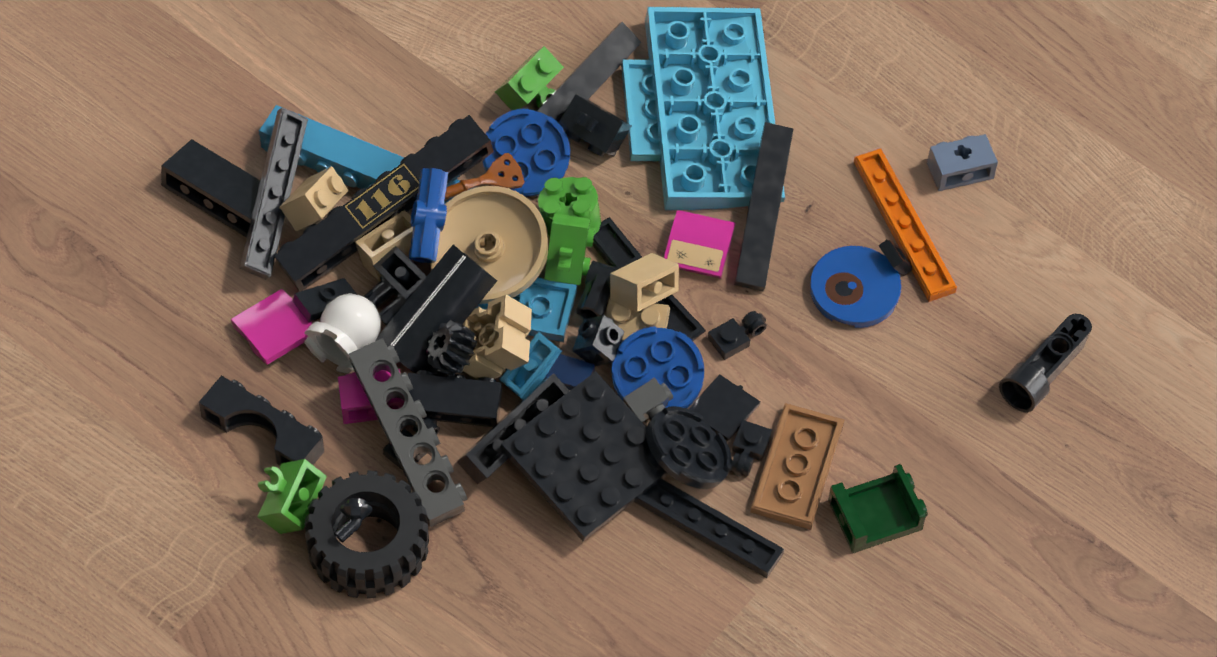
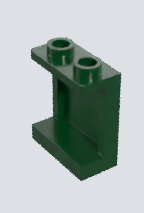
[828,464,928,553]

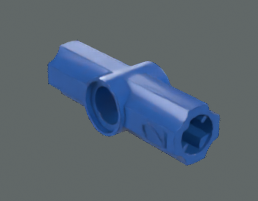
[409,168,448,263]

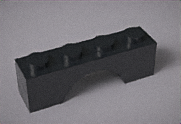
[199,375,325,466]

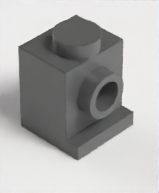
[623,377,674,426]

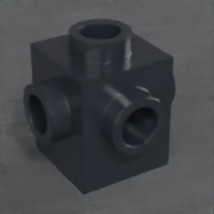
[572,315,624,367]

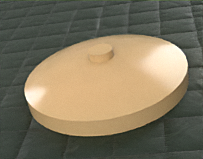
[430,186,549,304]

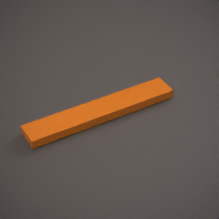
[854,148,957,302]

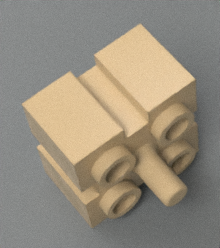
[463,294,532,379]

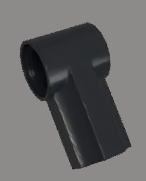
[577,261,619,320]

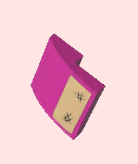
[664,210,735,279]

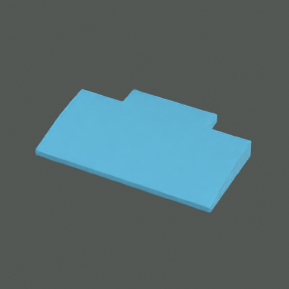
[621,7,785,210]

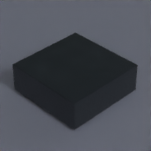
[878,239,913,276]

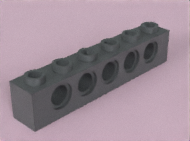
[349,338,468,527]

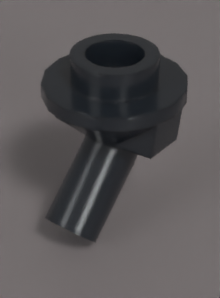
[334,498,373,543]

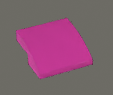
[231,289,312,365]

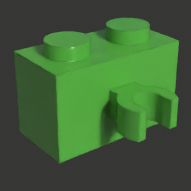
[495,46,564,110]
[544,213,595,285]
[257,459,327,534]

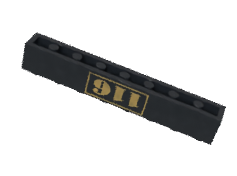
[274,115,494,292]

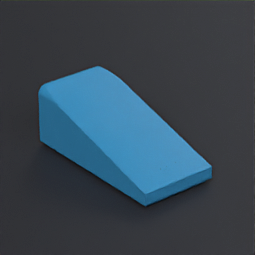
[499,332,562,399]

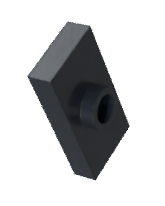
[292,278,357,322]

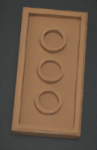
[750,403,845,530]

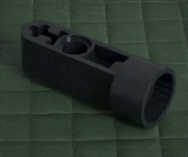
[999,314,1092,413]

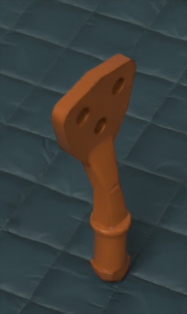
[444,153,525,201]

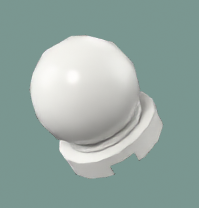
[304,293,381,373]

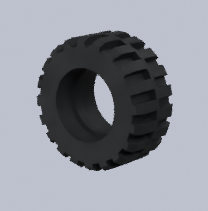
[305,470,429,599]

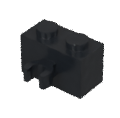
[559,94,632,157]

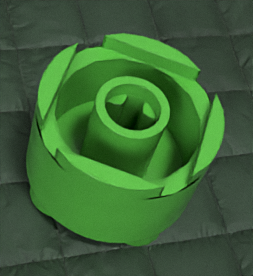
[538,177,601,236]

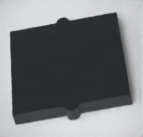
[689,374,761,441]

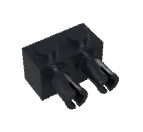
[363,246,427,326]

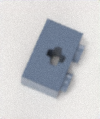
[927,134,998,191]

